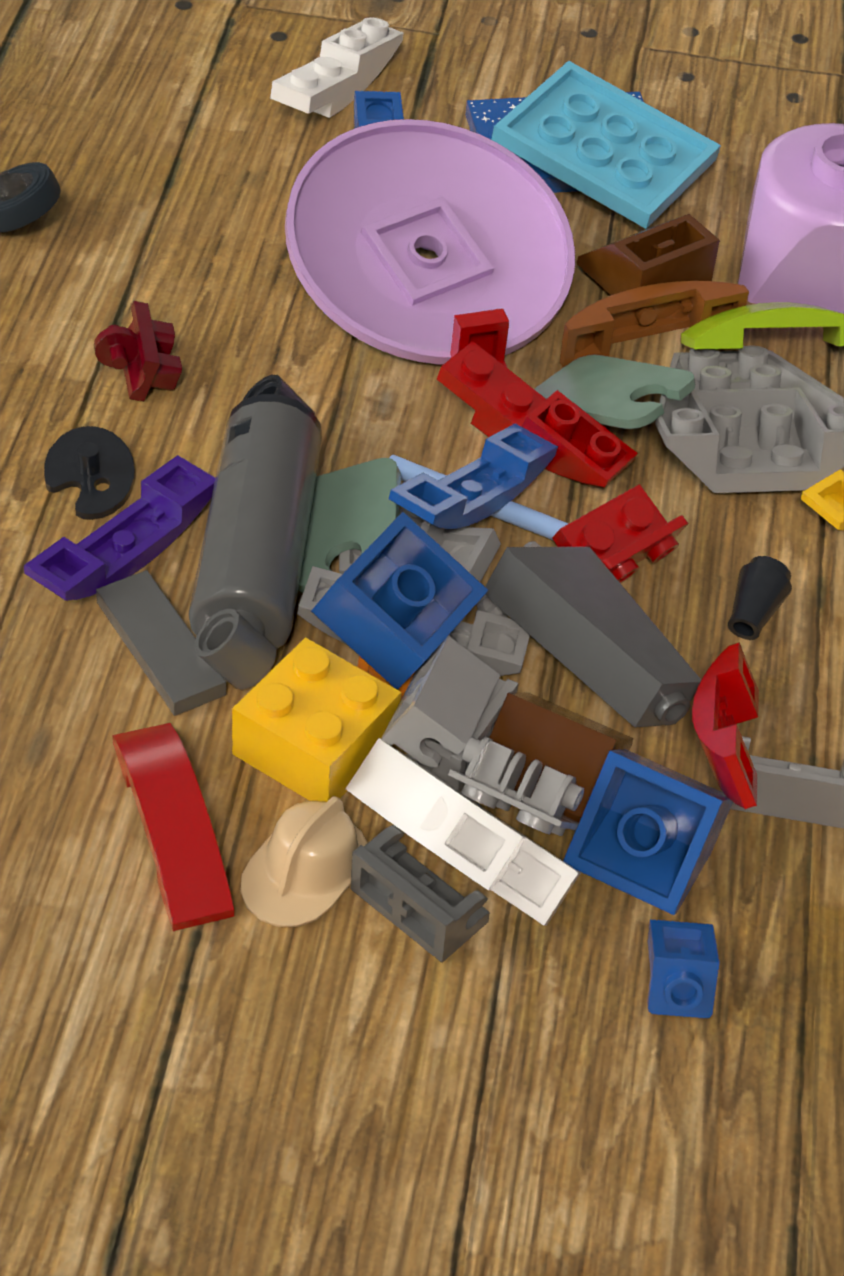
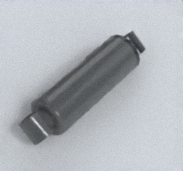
[189,374,322,690]

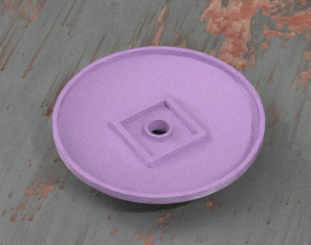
[285,119,575,364]

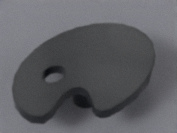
[44,426,135,520]

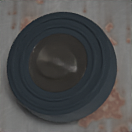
[0,162,61,233]

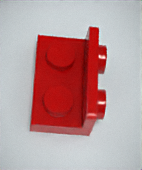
[552,484,689,583]

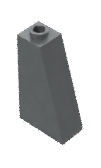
[485,547,701,728]

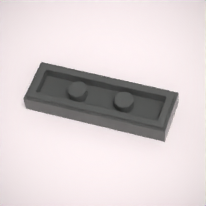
[96,570,226,716]

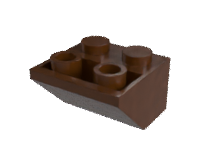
[577,214,720,295]

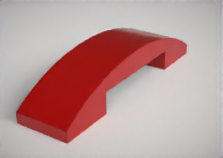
[692,642,759,809]
[112,723,234,931]

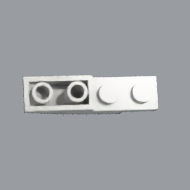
[270,17,404,118]
[346,738,581,926]

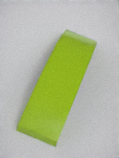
[681,302,844,349]

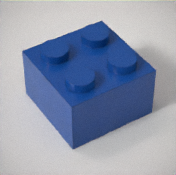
[311,512,488,690]

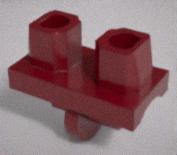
[94,301,182,402]

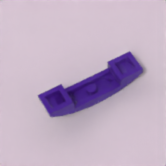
[24,455,216,601]

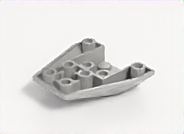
[655,345,844,493]

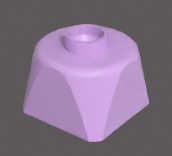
[738,123,844,314]

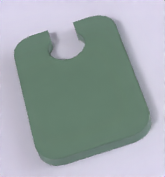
[535,355,696,429]
[298,458,401,593]

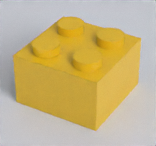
[232,637,401,802]

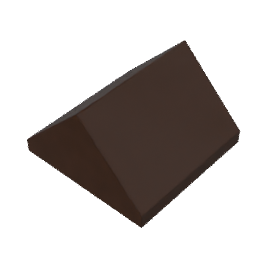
[490,692,633,822]

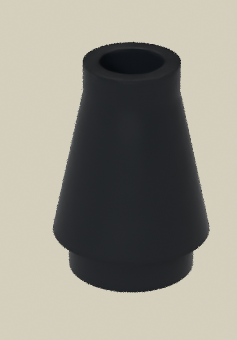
[728,556,792,640]

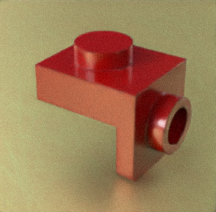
[450,308,509,368]

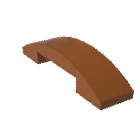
[560,281,749,368]

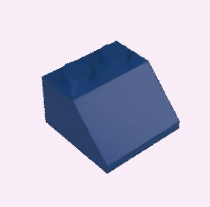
[563,749,733,915]

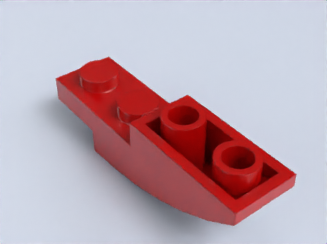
[437,341,638,487]

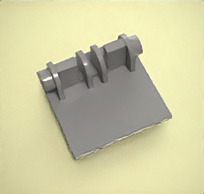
[448,737,584,836]

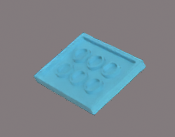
[491,61,721,229]

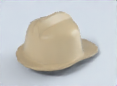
[240,796,367,927]

